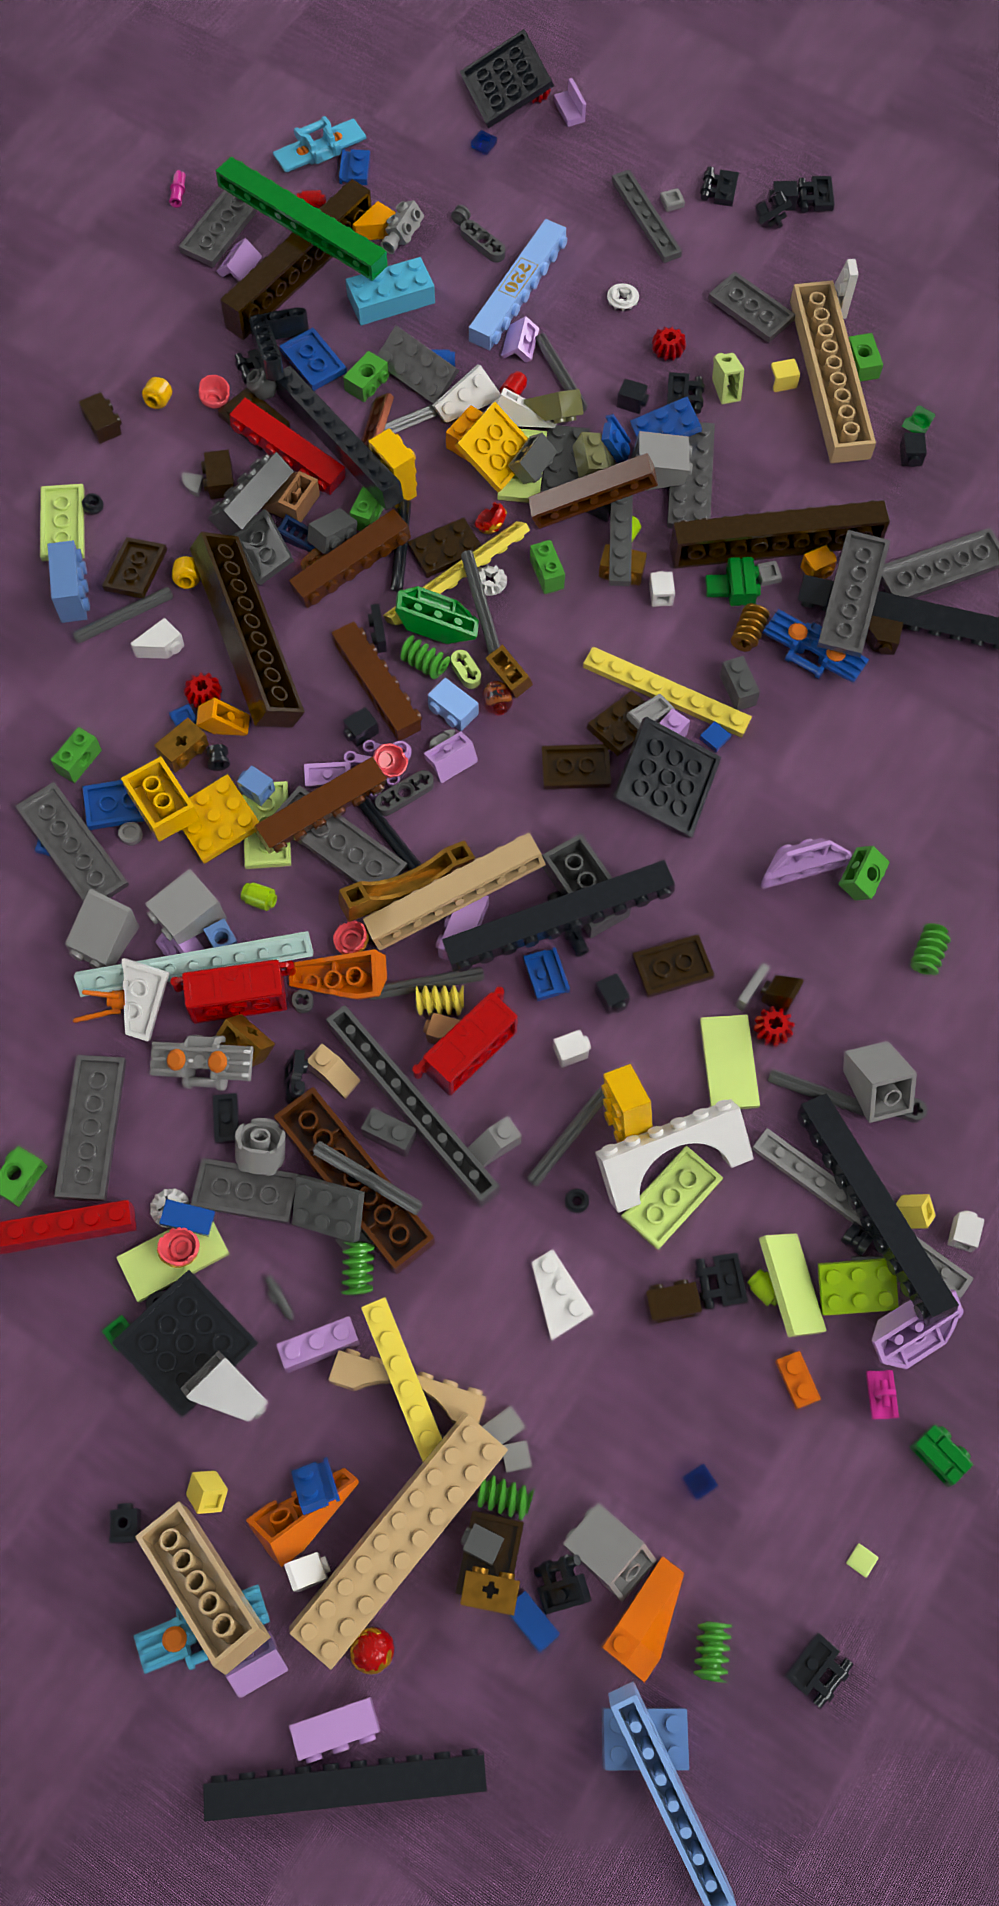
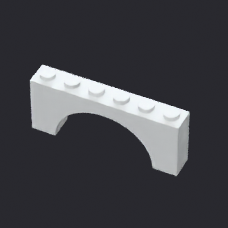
[595,1099,754,1213]

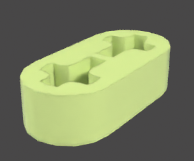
[451,650,481,689]

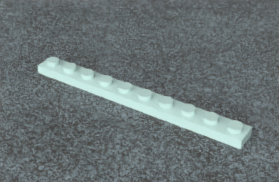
[74,931,313,997]

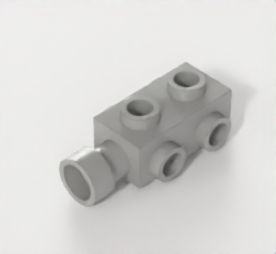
[380,200,424,254]

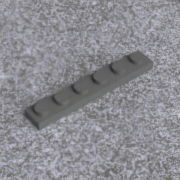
[612,170,682,263]
[609,495,632,586]

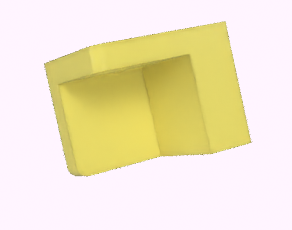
[771,359,800,392]
[896,1194,936,1229]
[186,1471,228,1514]

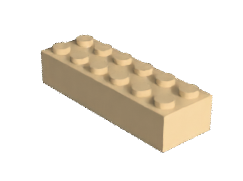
[135,1501,271,1675]

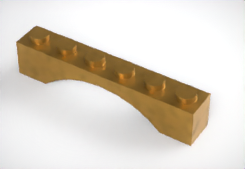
[339,840,475,922]

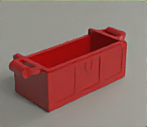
[170,959,296,1024]
[412,987,518,1096]

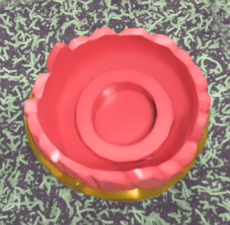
[333,920,369,954]
[157,1227,200,1268]

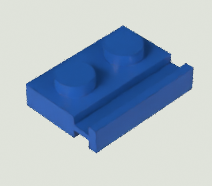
[339,149,370,185]
[601,414,631,463]
[523,947,570,1002]
[291,1457,340,1515]

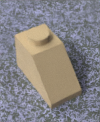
[308,1044,360,1099]

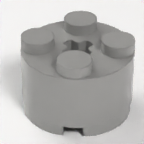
[235,1118,285,1176]

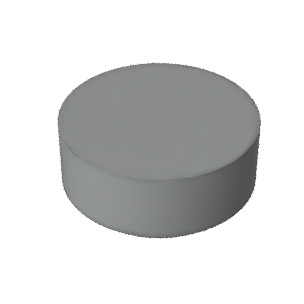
[118,822,143,846]

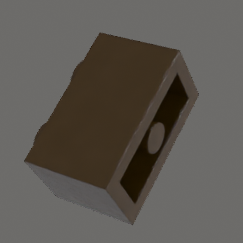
[78,392,123,444]
[201,449,234,500]
[644,1279,702,1325]

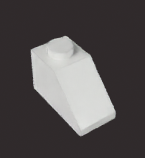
[130,618,185,659]
[284,1552,331,1592]

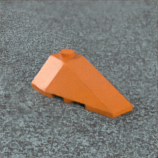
[289,949,387,1000]
[246,1468,359,1567]
[600,1556,684,1683]

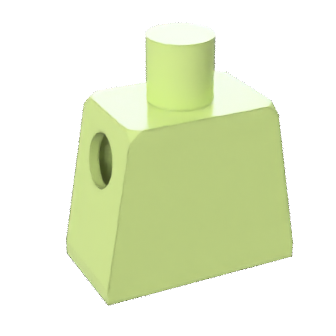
[712,353,744,405]

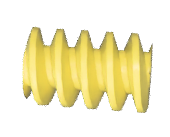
[416,985,464,1016]

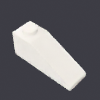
[496,388,557,428]

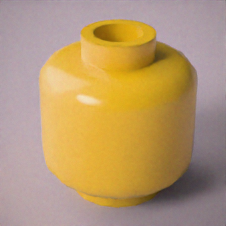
[142,377,173,409]
[172,556,200,589]

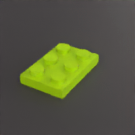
[818,1258,899,1316]

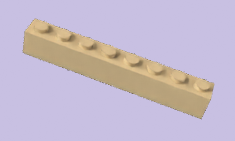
[363,833,546,951]

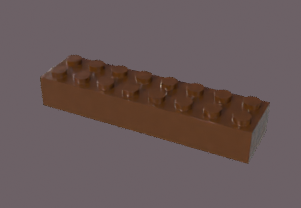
[274,1087,436,1275]

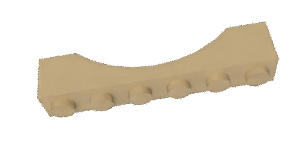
[328,1348,486,1424]

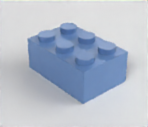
[47,540,90,623]
[601,1707,689,1770]

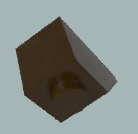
[865,616,903,656]
[760,975,805,1015]

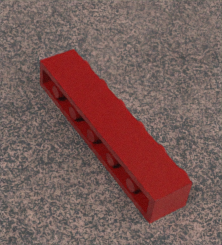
[229,398,345,495]
[0,1200,137,1254]

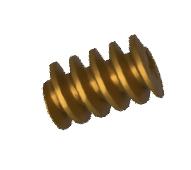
[730,603,770,652]

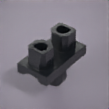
[754,190,792,228]

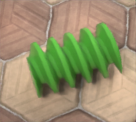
[401,635,450,679]
[910,923,951,976]
[341,1241,375,1295]
[477,1475,535,1520]
[693,1621,732,1683]

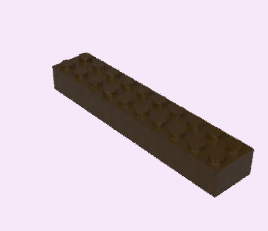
[220,179,371,340]
[669,500,890,569]
[190,532,305,728]

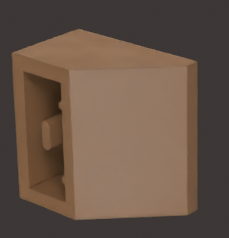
[262,471,320,522]

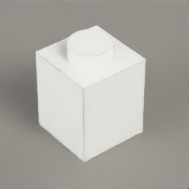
[649,571,675,607]
[553,1030,591,1068]
[947,1211,984,1252]

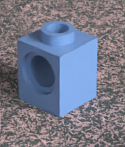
[237,765,275,806]
[203,919,237,948]

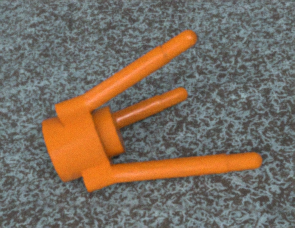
[73,990,125,1023]

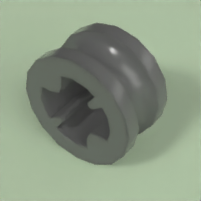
[451,205,471,226]
[292,990,314,1013]

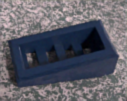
[278,514,317,554]

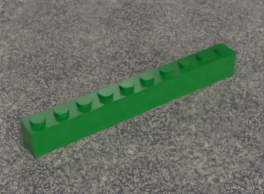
[215,157,388,281]

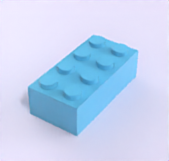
[346,257,435,326]

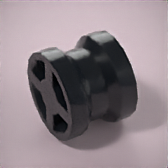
[206,744,230,771]

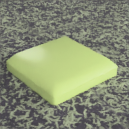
[846,1543,879,1578]

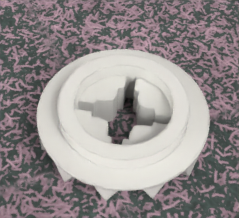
[607,283,639,311]
[478,564,507,596]
[150,1188,190,1228]

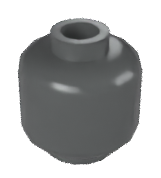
[247,368,277,400]

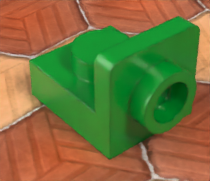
[902,405,936,433]

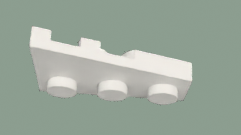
[834,259,858,319]
[432,364,500,423]
[122,958,170,1041]
[532,1249,594,1342]

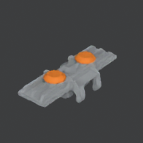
[150,1035,253,1091]

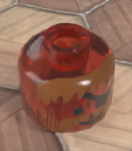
[482,681,513,715]

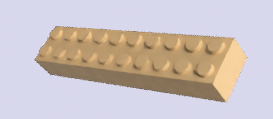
[790,280,876,463]
[289,1412,508,1670]

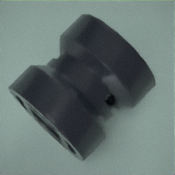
[840,1221,873,1256]

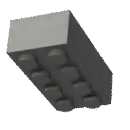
[208,452,294,535]
[542,833,631,939]

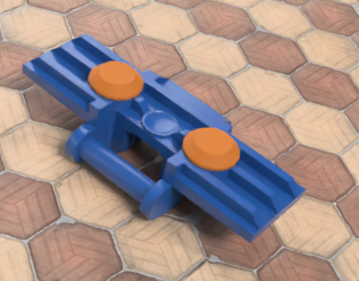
[763,609,869,683]

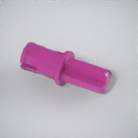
[169,170,186,208]

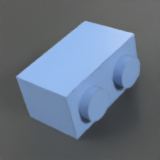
[428,678,479,731]

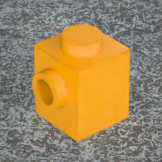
[800,545,837,579]

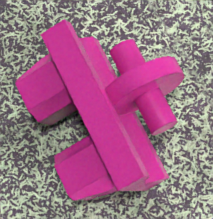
[866,1370,899,1420]

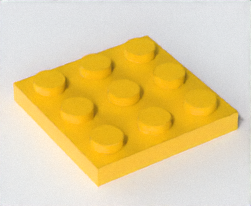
[454,402,528,492]
[182,774,259,864]

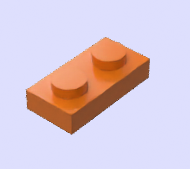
[775,1351,821,1410]

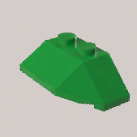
[395,586,479,644]

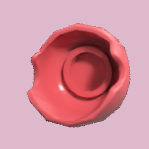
[199,374,230,409]
[373,743,408,778]

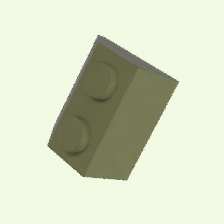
[524,389,584,424]
[572,432,615,478]

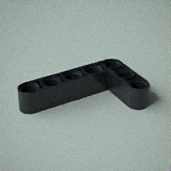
[249,307,309,381]

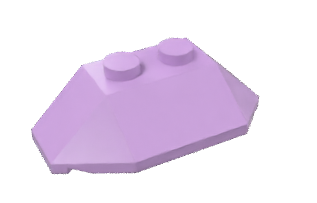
[760,838,852,889]
[872,1289,964,1369]

